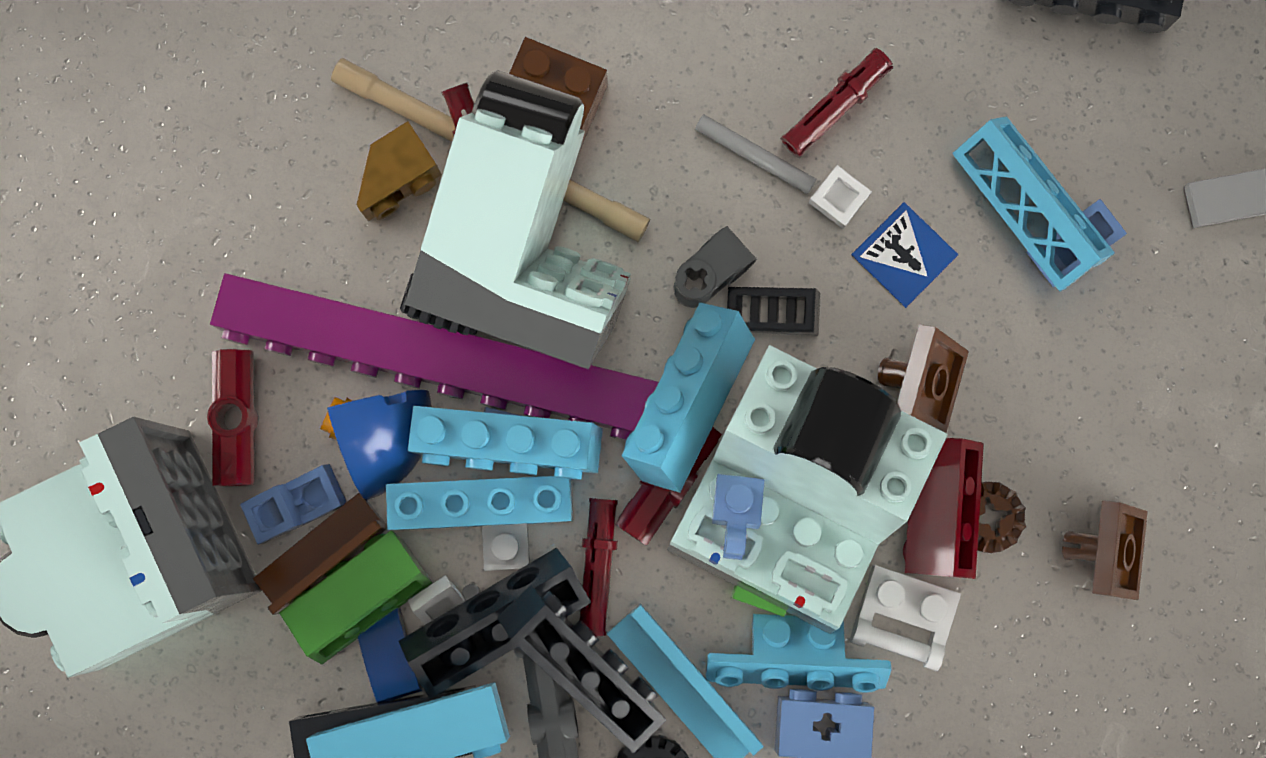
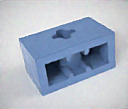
[774,689,874,758]

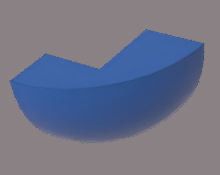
[327,390,432,500]

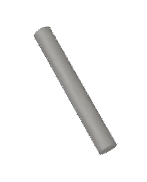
[695,114,817,194]

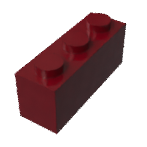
[903,438,984,579]

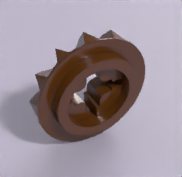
[977,482,1026,553]

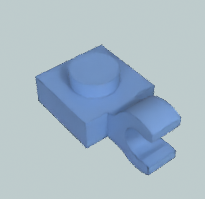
[712,474,765,560]

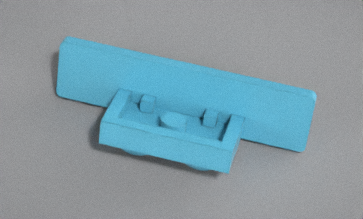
[706,614,891,693]

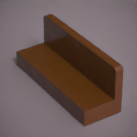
[252,493,387,615]

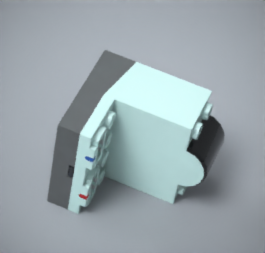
[405,70,631,369]
[667,345,948,634]
[0,417,262,678]

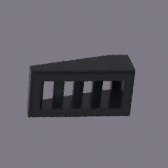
[727,287,820,336]

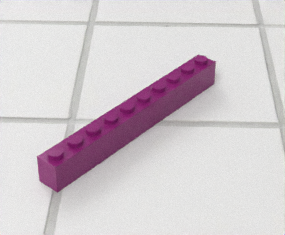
[210,273,659,441]

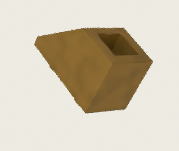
[356,121,442,222]

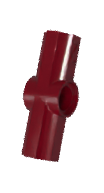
[207,349,258,486]
[615,427,722,546]

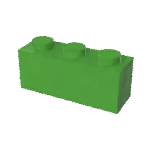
[279,530,433,665]

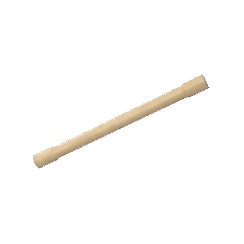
[331,58,651,242]

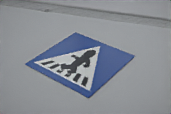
[851,202,959,308]

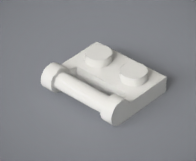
[850,565,961,671]

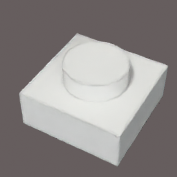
[808,165,872,229]
[482,523,530,571]
[408,575,466,625]

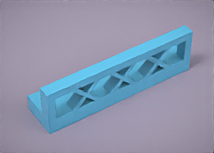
[952,116,1115,292]
[607,603,764,758]

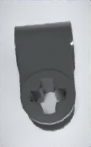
[674,226,757,308]

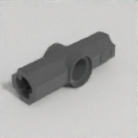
[523,655,579,758]

